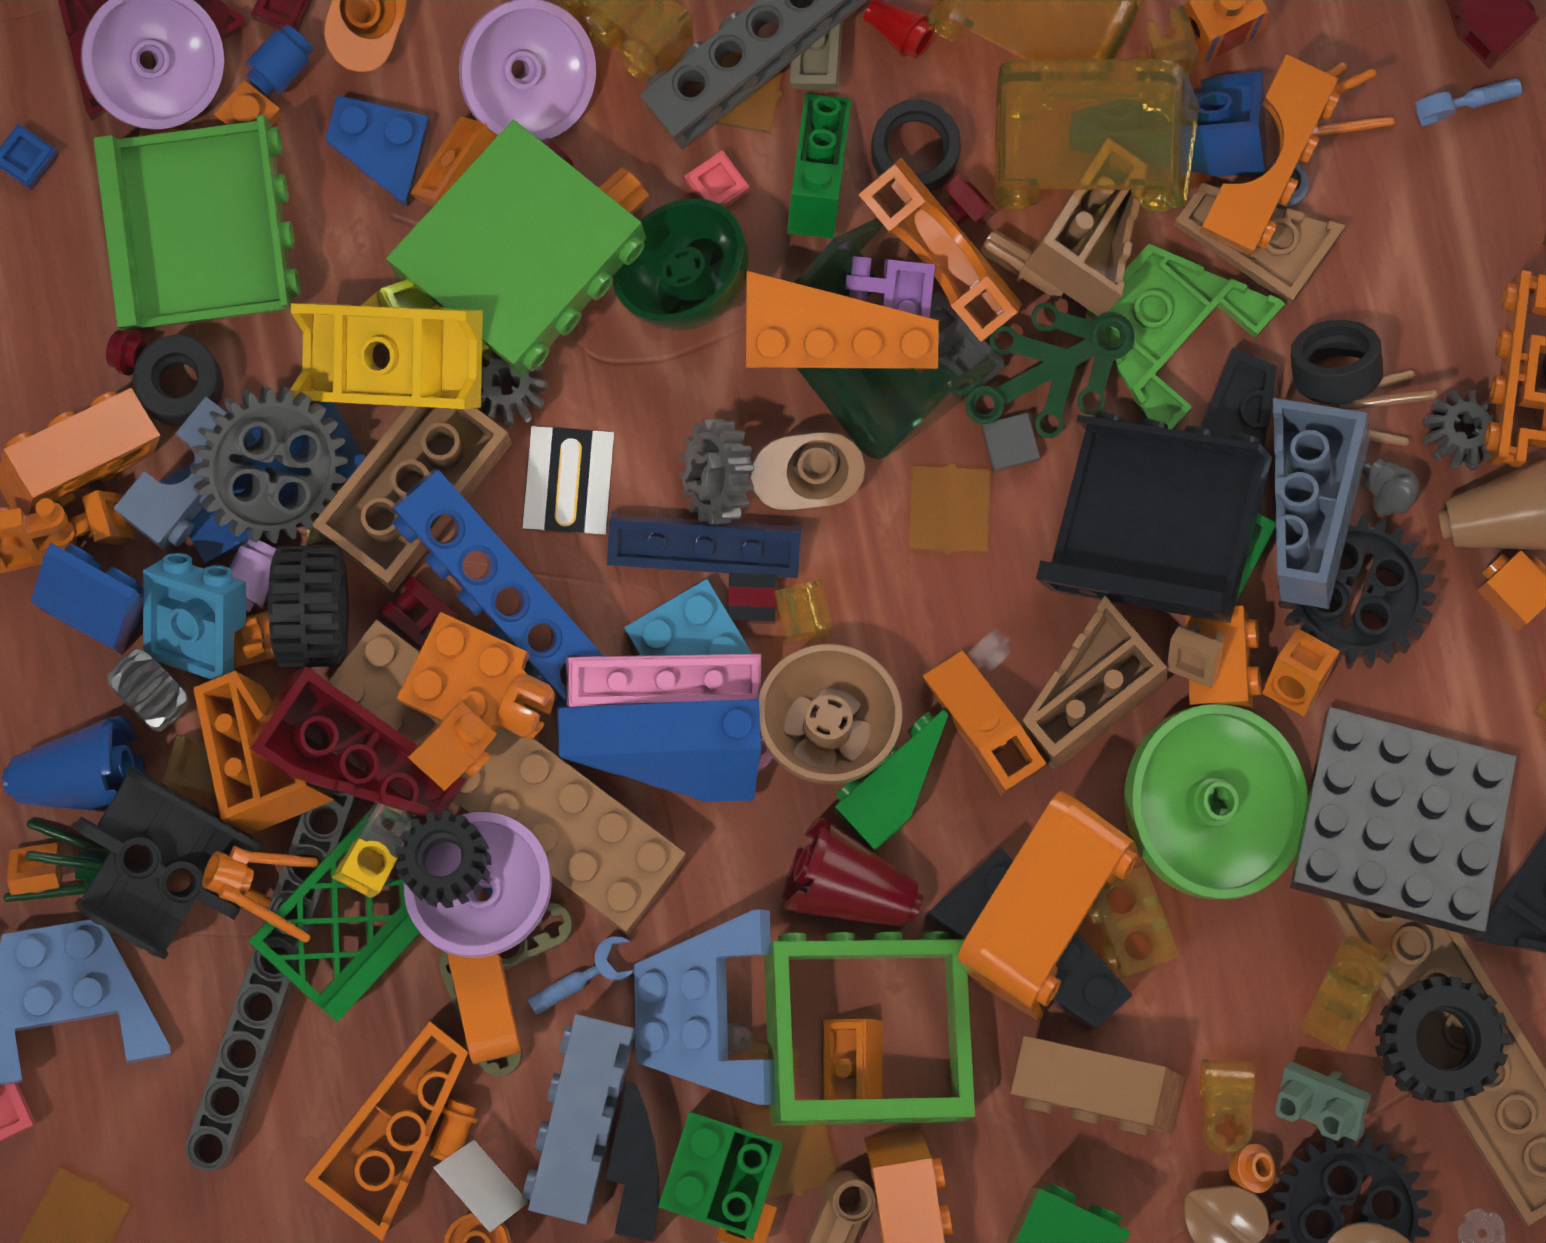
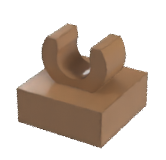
[1167,622,1224,688]

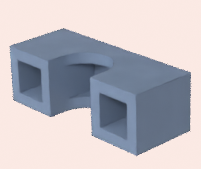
[113,397,257,552]

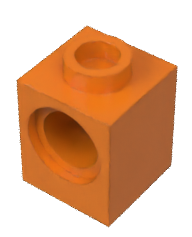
[1262,628,1340,717]

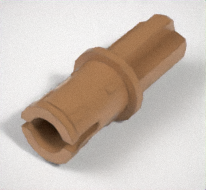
[981,230,1064,302]

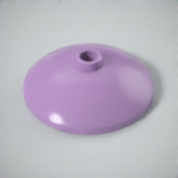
[81,0,224,130]
[459,0,596,141]
[404,812,552,958]

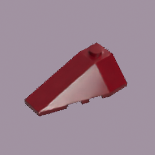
[249,666,466,817]

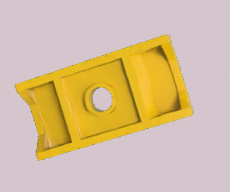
[290,303,483,409]

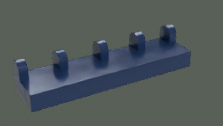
[607,511,801,578]

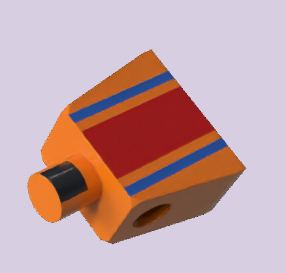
[1169,0,1269,70]

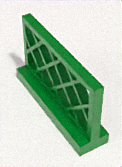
[247,803,420,1022]

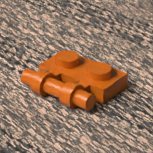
[0,498,78,574]

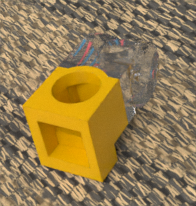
[332,803,416,898]

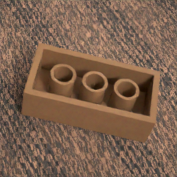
[312,406,512,593]

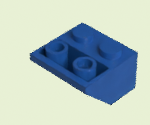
[30,543,143,655]

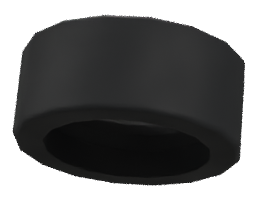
[871,100,961,192]
[1290,320,1383,404]

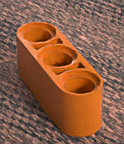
[447,953,521,1064]

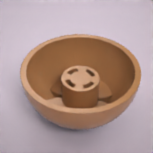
[758,644,902,785]

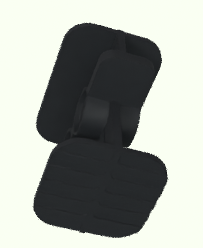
[74,766,262,959]

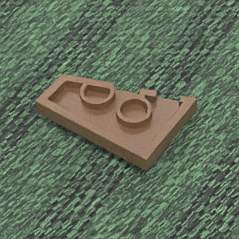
[1174,183,1346,304]

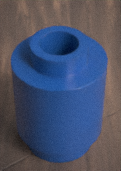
[245,24,314,96]

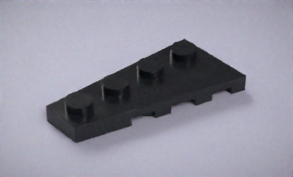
[1199,348,1276,448]

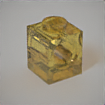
[774,580,833,646]

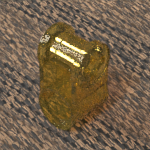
[1200,1059,1255,1156]

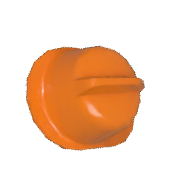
[323,0,407,73]

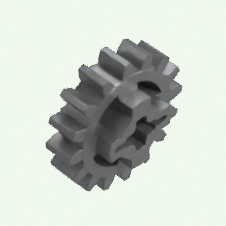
[679,419,755,524]

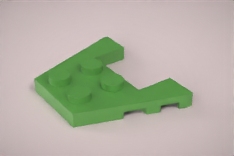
[1085,244,1285,429]

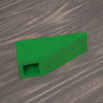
[787,93,851,239]
[834,710,948,852]

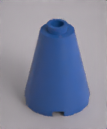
[2,716,145,812]

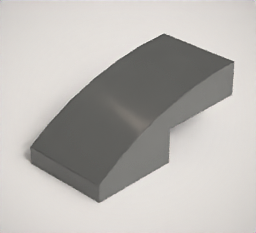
[930,291,1005,395]

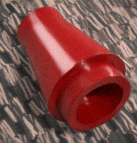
[863,0,935,59]

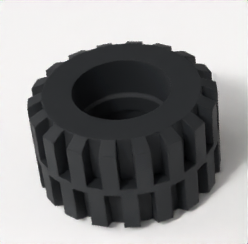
[268,545,349,668]
[1375,976,1510,1103]

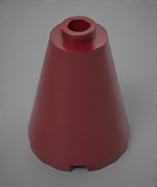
[782,817,923,928]

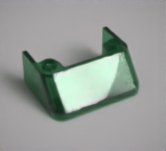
[794,218,997,459]

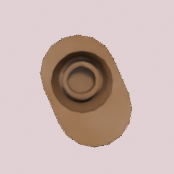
[750,432,865,510]

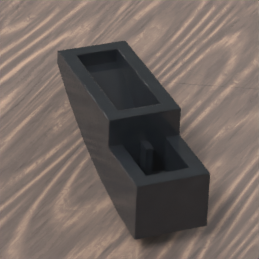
[605,1082,660,1242]

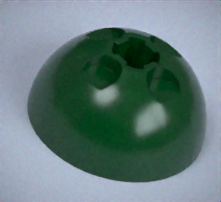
[612,199,749,331]

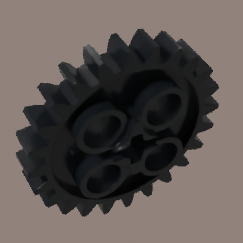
[1277,514,1436,669]
[1268,1136,1432,1243]

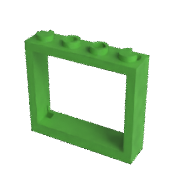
[764,931,975,1126]

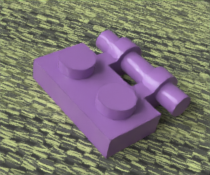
[845,256,935,318]

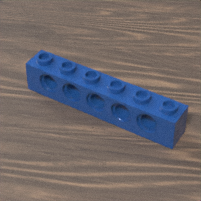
[390,469,604,708]

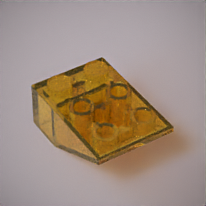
[552,0,694,81]

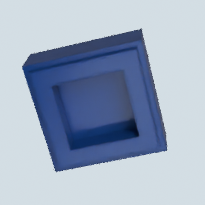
[0,124,59,191]

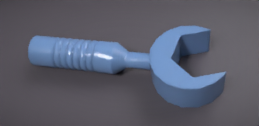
[1415,78,1522,126]
[527,937,634,1015]

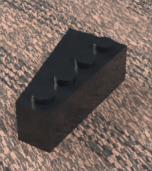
[925,848,1133,1031]

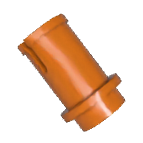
[429,1098,478,1161]

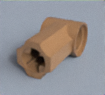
[804,1170,876,1243]

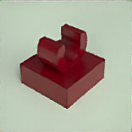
[944,174,997,227]

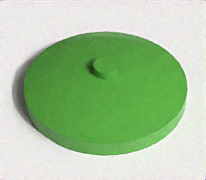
[1124,704,1308,900]

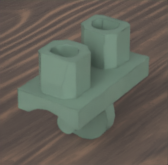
[1275,1061,1371,1141]

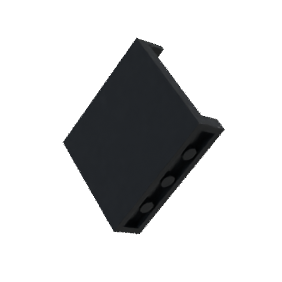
[1036,412,1272,623]

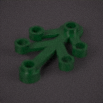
[965,303,1135,438]

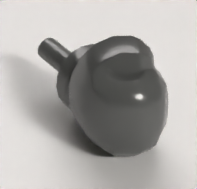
[1362,458,1420,516]

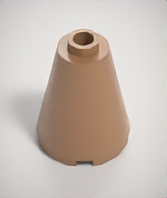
[1438,457,1546,550]

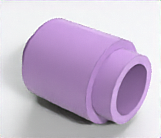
[229,539,276,613]

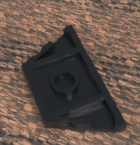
[1469,828,1546,953]

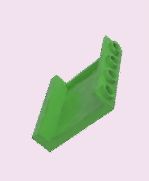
[93,115,301,330]
[386,119,647,378]

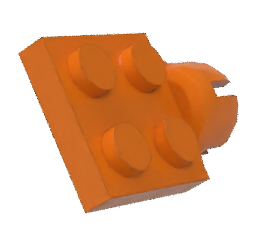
[396,612,555,739]

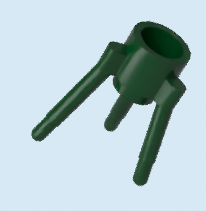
[3,819,110,902]

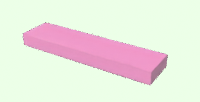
[566,654,761,707]

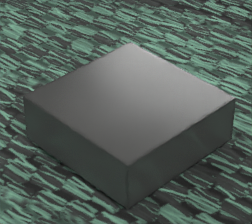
[981,413,1040,473]

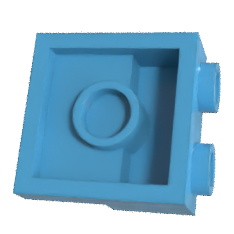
[143,553,246,680]

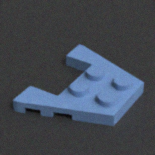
[634,909,775,1105]
[0,920,171,1086]

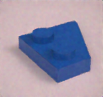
[325,95,430,207]

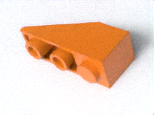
[922,650,1046,797]

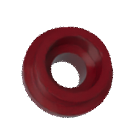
[106,328,148,376]

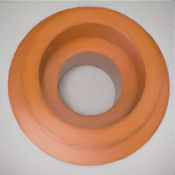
[1229,1144,1276,1194]

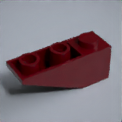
[1446,0,1540,70]

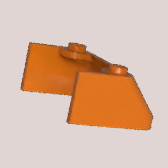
[958,791,1141,1022]

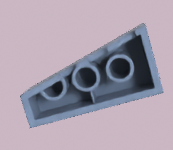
[1273,398,1370,609]
[522,1014,636,1225]

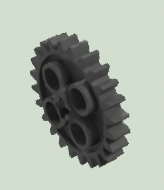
[190,385,348,543]

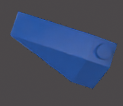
[1070,71,1267,177]
[557,700,761,802]

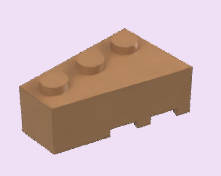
[1024,138,1148,316]
[1022,596,1167,772]
[1011,1036,1185,1136]

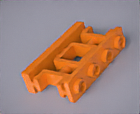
[1484,270,1546,468]

